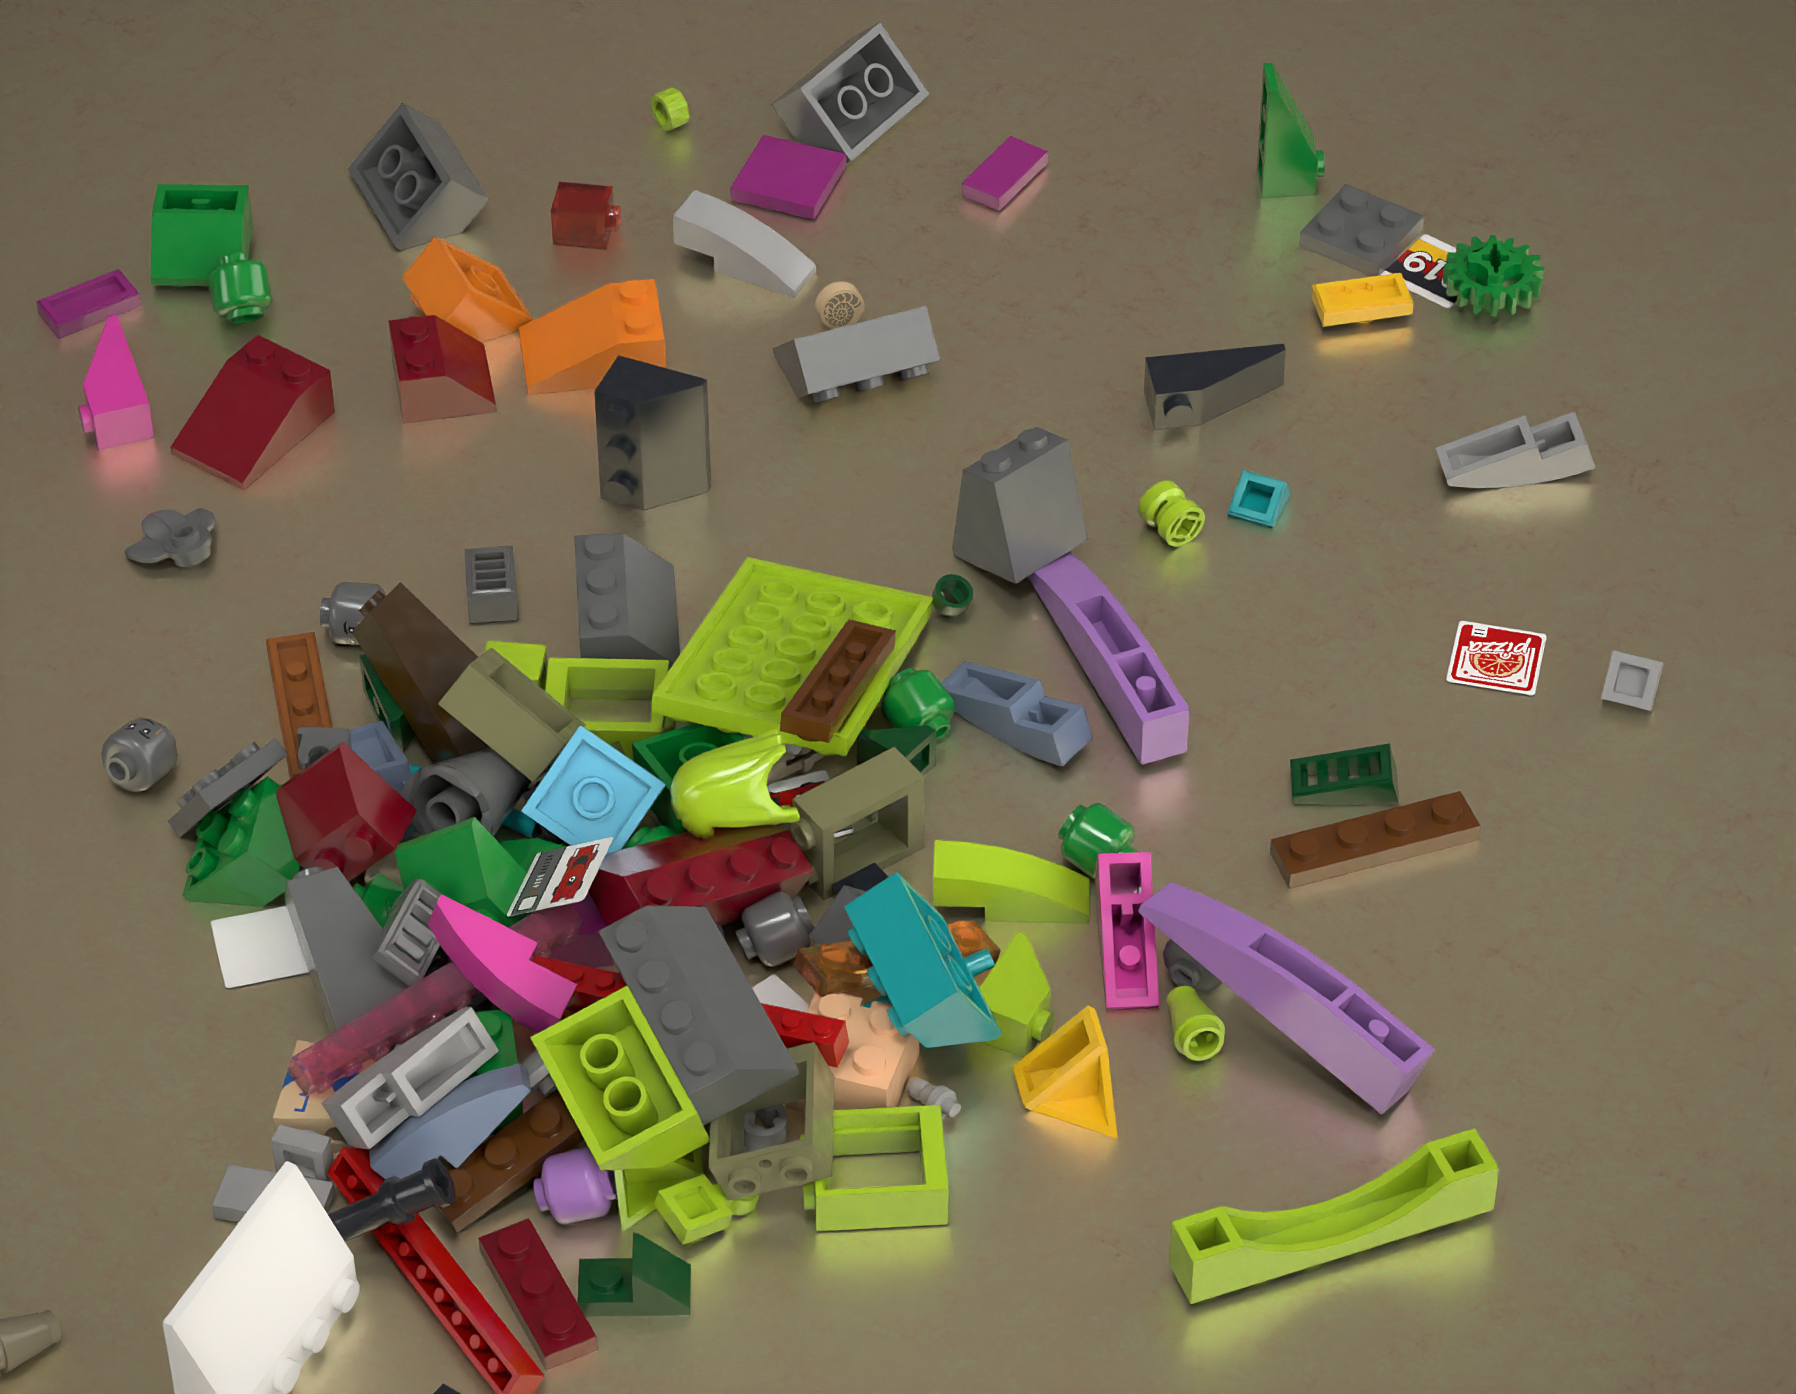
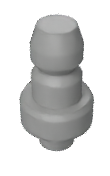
[906,1078,961,1119]

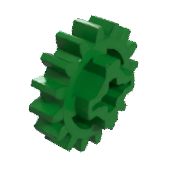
[1443,235,1544,316]

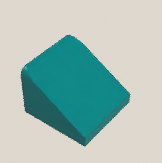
[1227,470,1291,528]

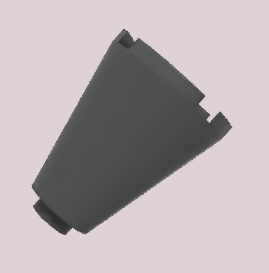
[401,748,532,839]

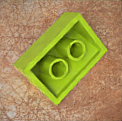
[530,985,710,1171]

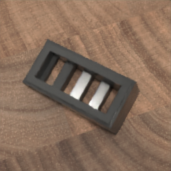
[464,545,519,623]
[372,878,443,989]

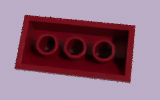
[588,824,814,926]

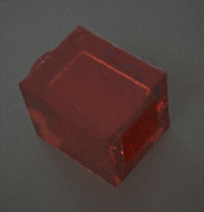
[551,181,621,250]

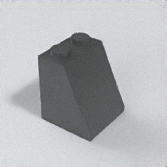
[952,427,1088,584]

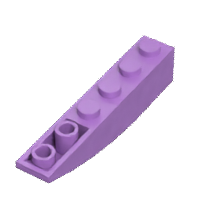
[1028,551,1190,765]
[1138,882,1435,1115]

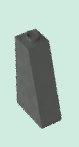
[285,867,446,1061]

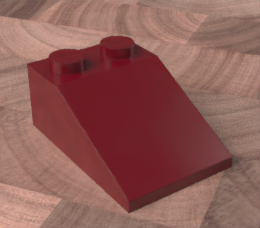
[170,335,335,491]

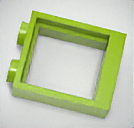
[545,658,676,760]
[800,1105,949,1231]

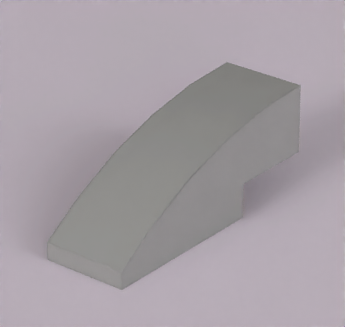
[673,190,816,298]
[1435,411,1595,488]
[321,1007,499,1149]

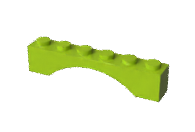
[1169,1128,1499,1304]

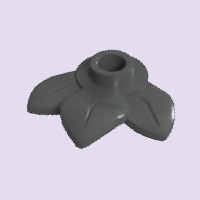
[124,508,216,567]

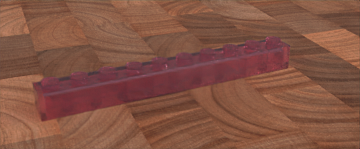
[287,904,583,1097]

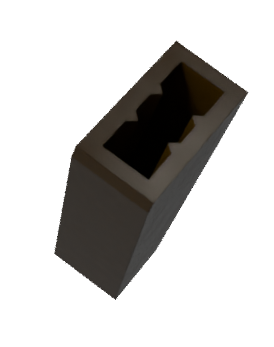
[352,582,491,763]

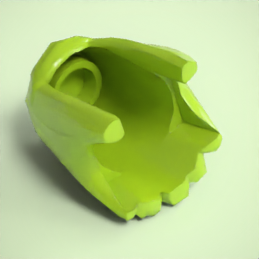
[670,729,800,839]

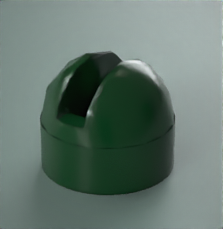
[932,574,973,618]

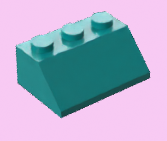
[844,872,1003,1048]

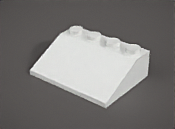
[162,1161,360,1394]

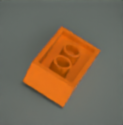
[518,279,666,395]

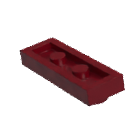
[478,1218,598,1371]

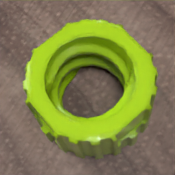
[650,87,690,132]

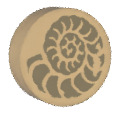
[815,281,864,329]

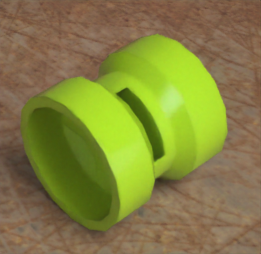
[1138,480,1205,547]

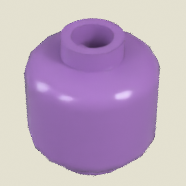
[534,1147,617,1225]

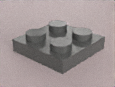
[1299,184,1424,276]
[167,738,288,837]

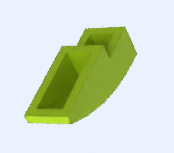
[933,840,1089,924]

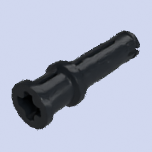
[327,1158,456,1242]

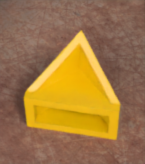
[1012,1005,1118,1139]

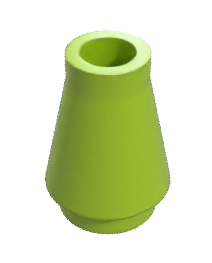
[1166,986,1225,1061]

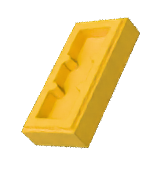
[1311,273,1413,327]

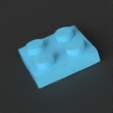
[521,725,667,854]

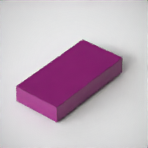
[962,136,1048,211]
[36,269,141,339]

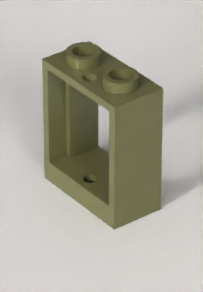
[438,648,586,783]
[790,747,925,901]
[709,1042,834,1201]

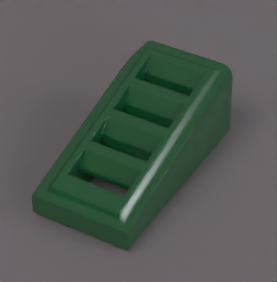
[1290,743,1399,806]

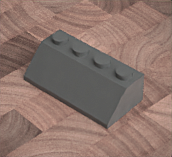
[598,906,800,1126]

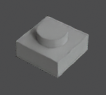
[1601,650,1664,711]
[271,1125,334,1182]

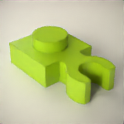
[654,1174,760,1245]

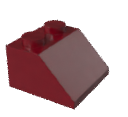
[388,315,497,424]
[276,741,417,882]

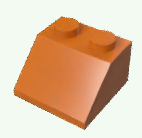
[402,236,534,343]

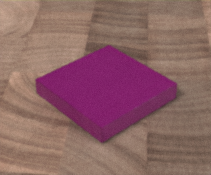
[730,135,846,220]

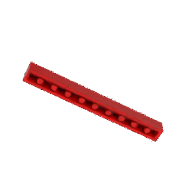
[532,955,849,1068]
[327,1147,545,1394]

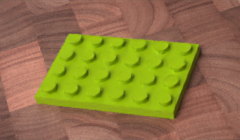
[651,557,933,757]

